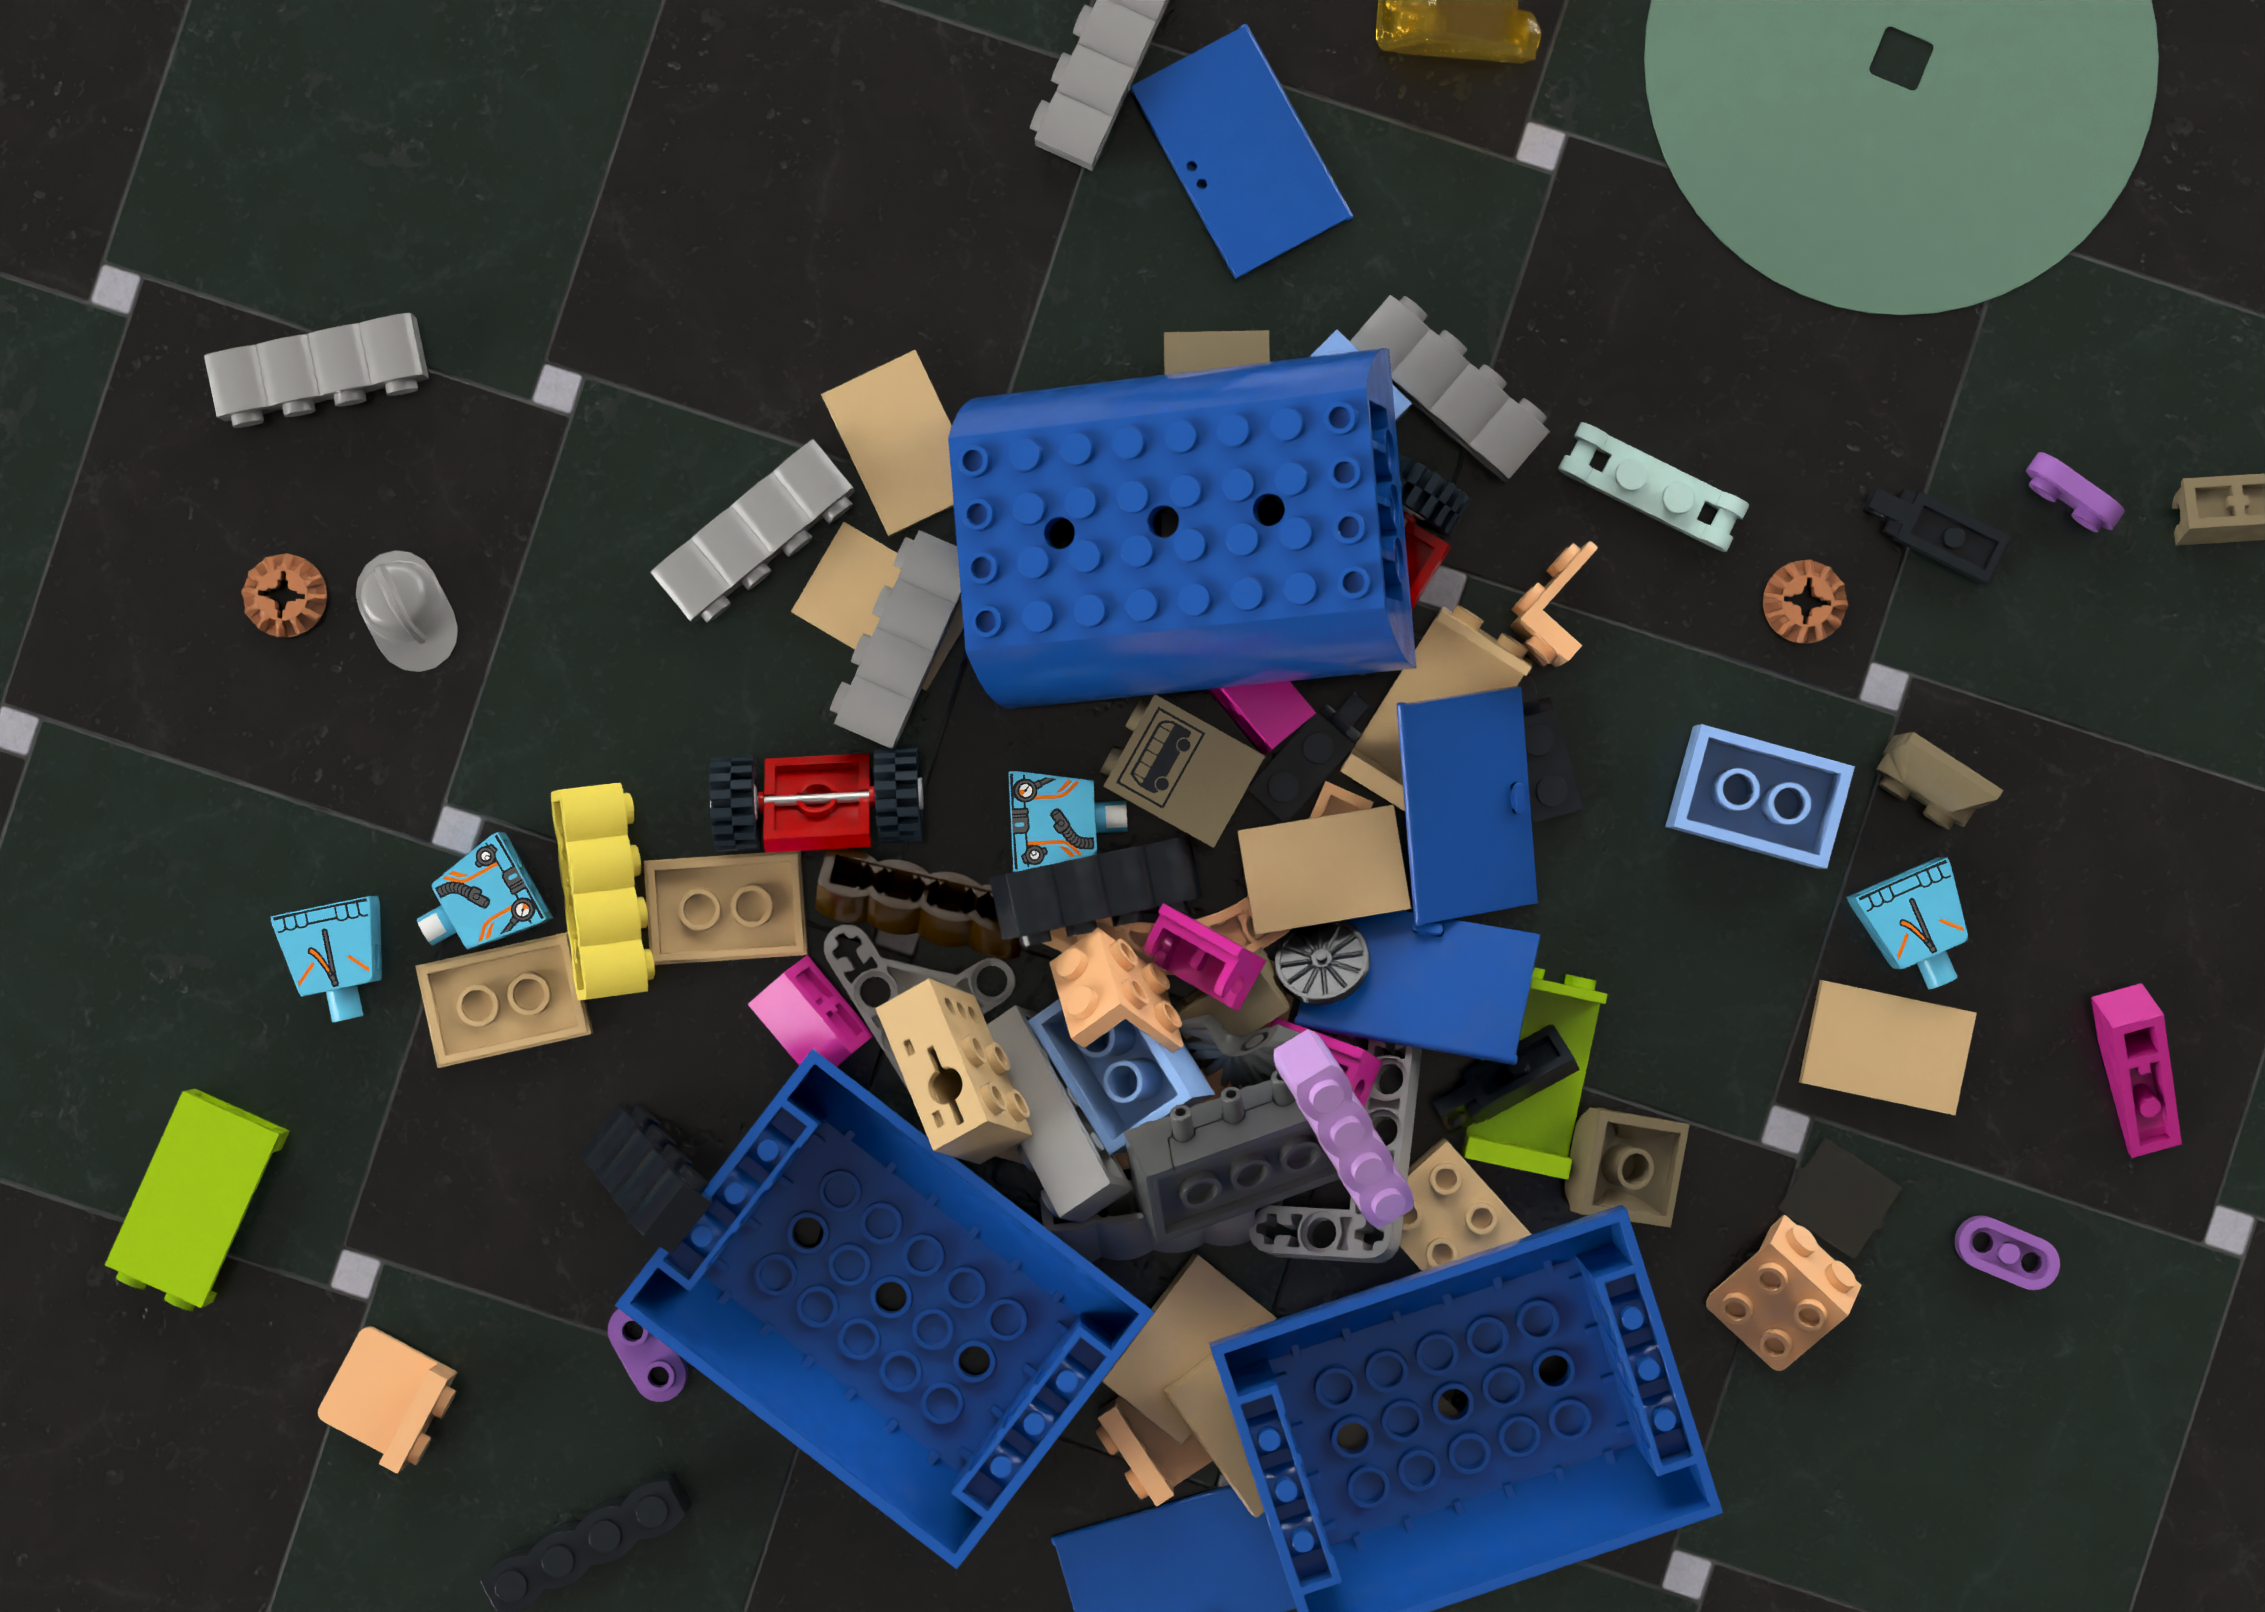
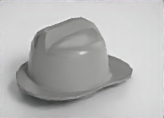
[355,550,458,672]

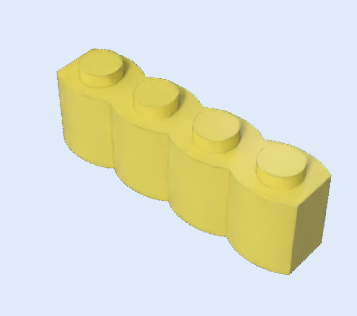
[551,782,655,1000]

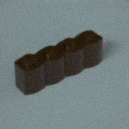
[815,848,1022,959]

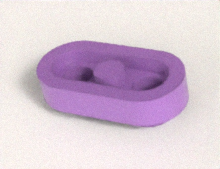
[2026,452,2125,532]
[1955,1215,2060,1290]
[608,1309,688,1402]

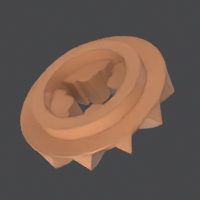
[241,553,327,638]
[1763,560,1848,644]

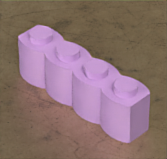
[1274,1029,1414,1229]

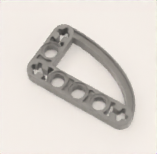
[1249,1033,1422,1263]

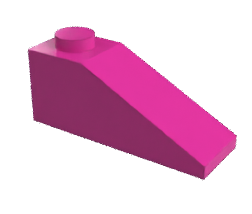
[2091,983,2182,1158]

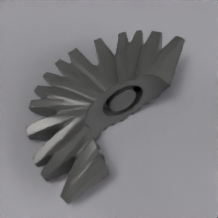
[1179,1015,1300,1090]

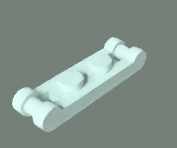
[1558,422,1749,552]

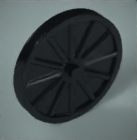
[1275,920,1370,1005]

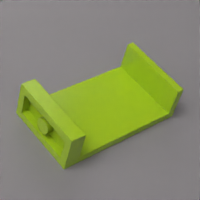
[1461,968,1608,1180]
[105,1088,290,1311]

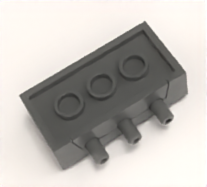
[1124,1070,1340,1245]

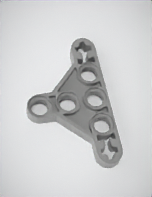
[824,924,1016,1093]

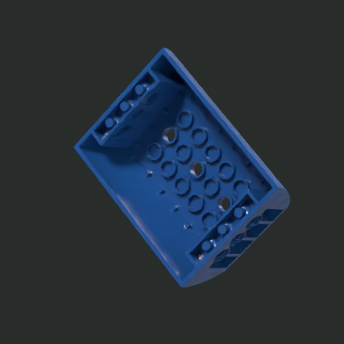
[948,348,1417,709]
[615,1049,1154,1569]
[1209,1205,1723,1612]

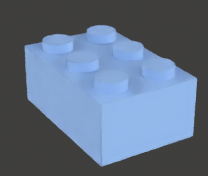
[1665,724,1855,869]
[1028,999,1215,1155]

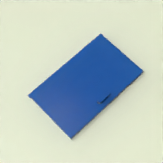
[1129,24,1354,280]
[1397,686,1538,926]
[1294,911,1541,1065]
[1051,1485,1296,1612]

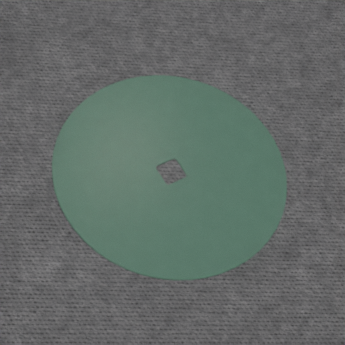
[1644,0,2159,316]

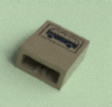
[1100,695,1265,848]

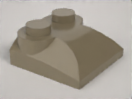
[1876,732,2003,830]
[1564,1107,1690,1228]

